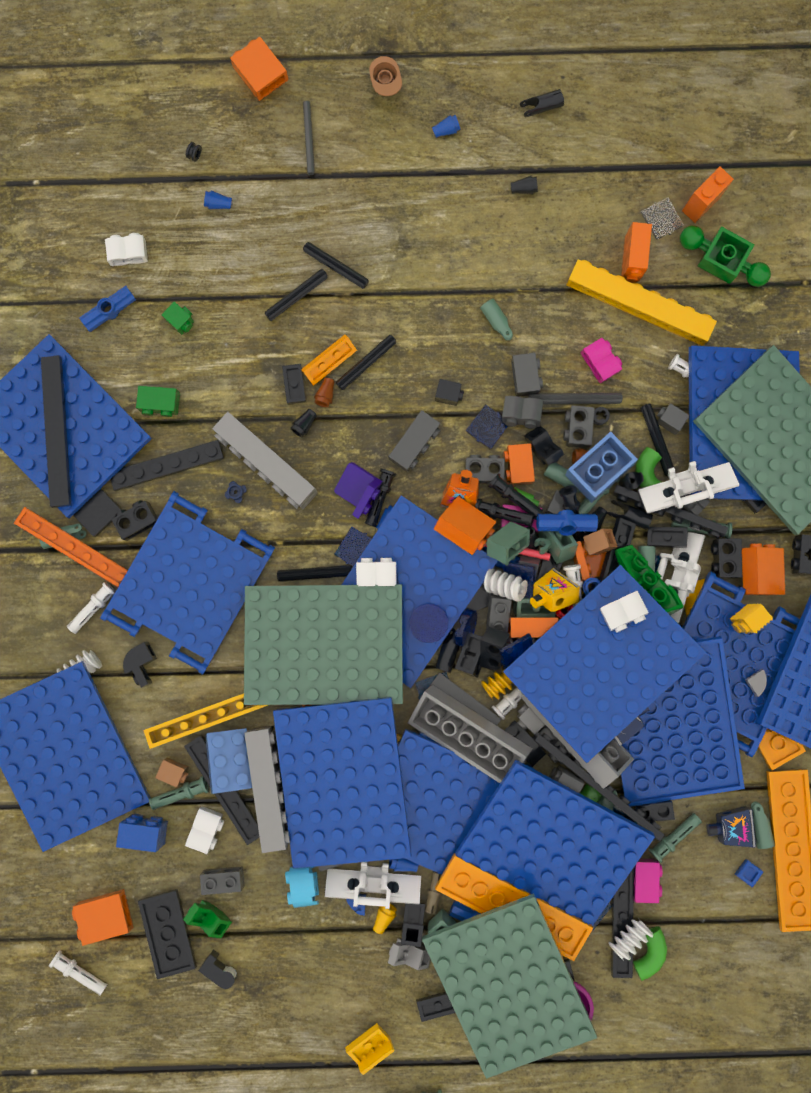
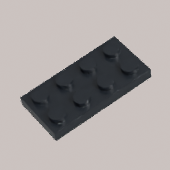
[138,889,197,979]

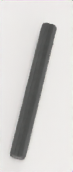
[528,393,623,405]

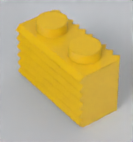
[730,603,773,634]

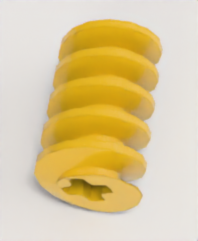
[481,664,513,700]

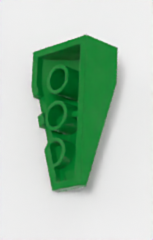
[615,545,684,615]

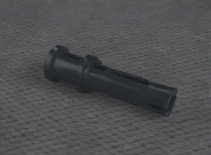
[365,468,396,527]
[488,473,543,520]
[559,486,585,542]
[475,499,534,527]

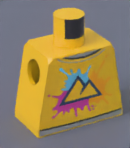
[530,568,580,612]

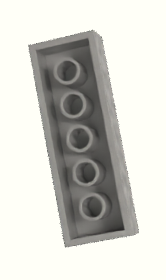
[212,412,318,509]
[408,685,532,783]
[521,695,634,789]
[244,726,290,853]

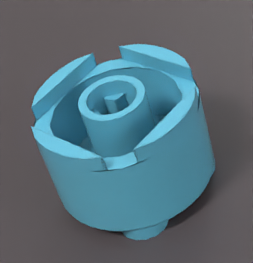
[285,866,319,908]

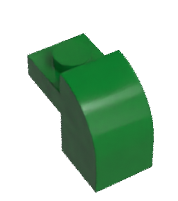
[183,900,232,939]

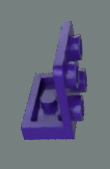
[334,462,383,519]

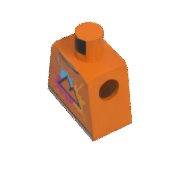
[440,470,479,508]

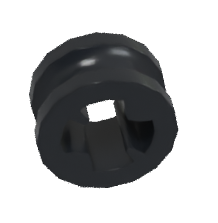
[185,142,202,162]
[593,407,610,425]

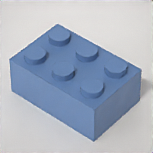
[565,432,638,503]
[205,728,252,794]

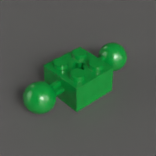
[680,225,771,287]

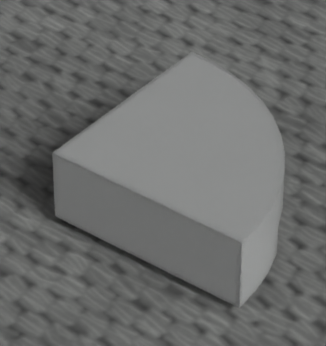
[745,669,767,697]

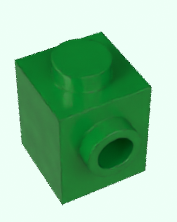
[162,302,194,335]

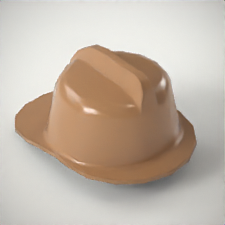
[369,56,402,96]

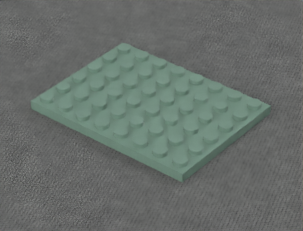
[693,345,811,535]
[244,584,403,705]
[422,893,597,1079]

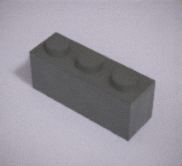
[388,410,441,472]

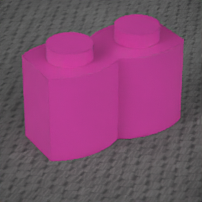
[580,338,622,384]

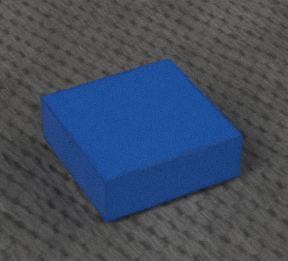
[735,859,763,888]

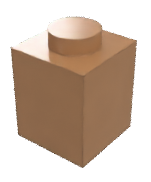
[583,529,618,555]
[155,758,189,788]

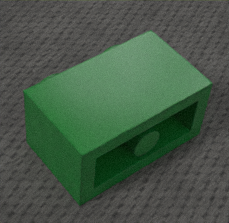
[136,386,180,417]

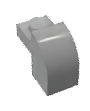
[388,938,431,970]

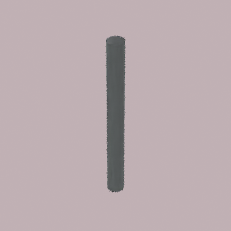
[303,101,315,175]

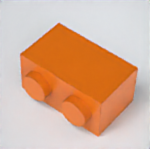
[504,443,535,486]

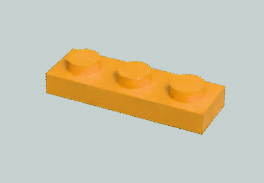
[301,334,357,386]

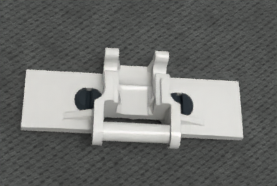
[638,461,739,514]
[657,532,705,623]
[325,862,421,909]

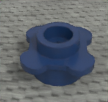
[225,481,247,503]

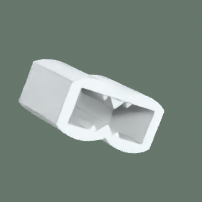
[105,233,148,266]
[356,558,397,586]
[600,591,649,633]
[185,806,225,854]

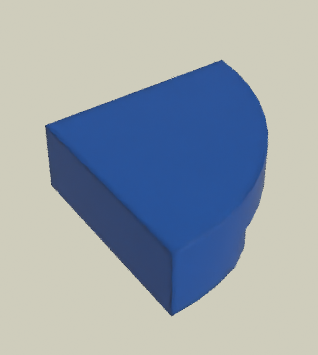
[346,894,366,916]

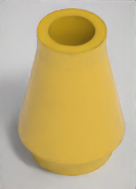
[373,904,397,934]

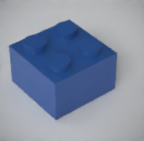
[116,814,168,852]

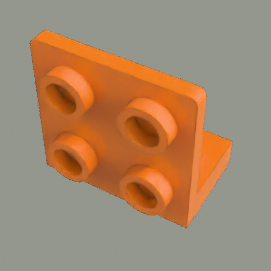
[573,541,606,581]

